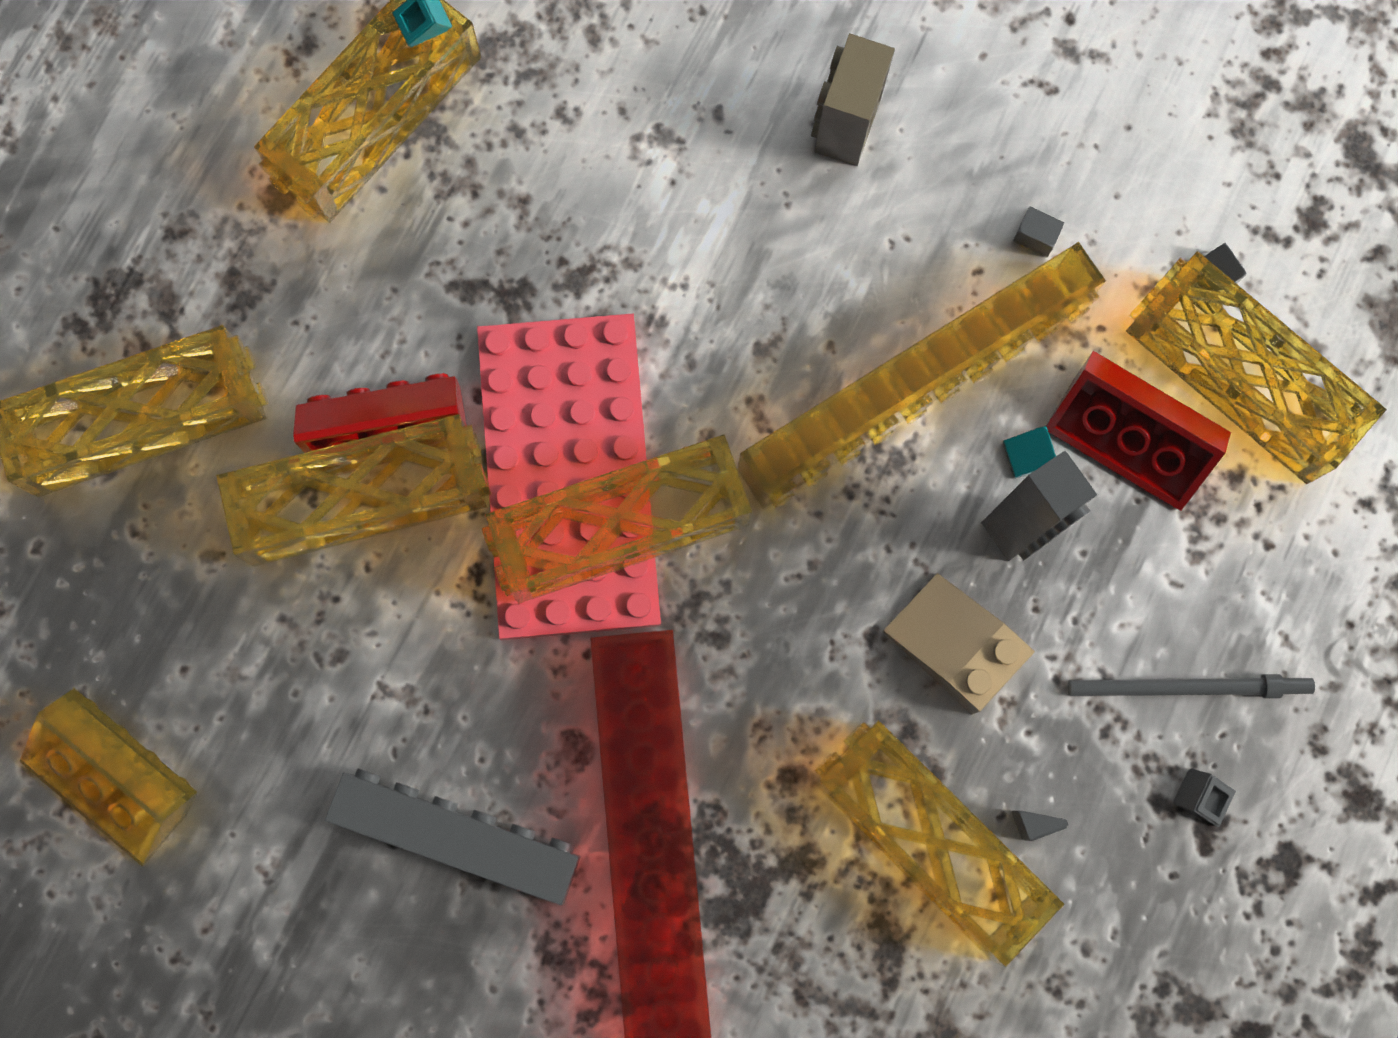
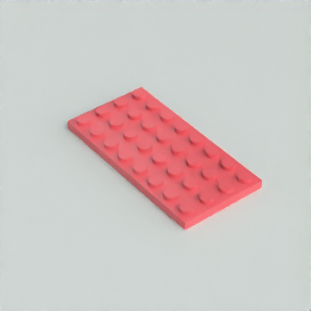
[477,313,661,640]

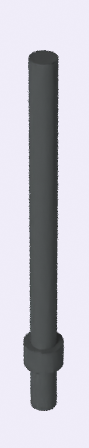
[1068,674,1315,699]

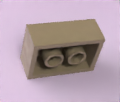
[811,33,895,167]

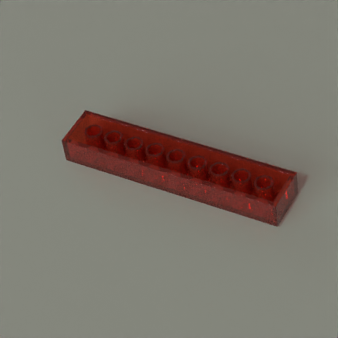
[590,630,711,1038]

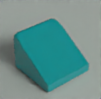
[392,0,452,47]
[1003,426,1056,479]

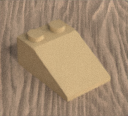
[883,573,1035,715]

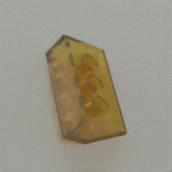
[20,688,198,866]

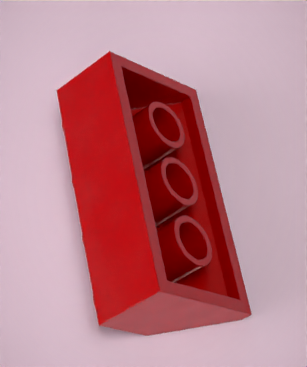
[1046,351,1231,511]
[293,373,468,460]

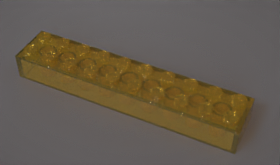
[737,242,1106,509]

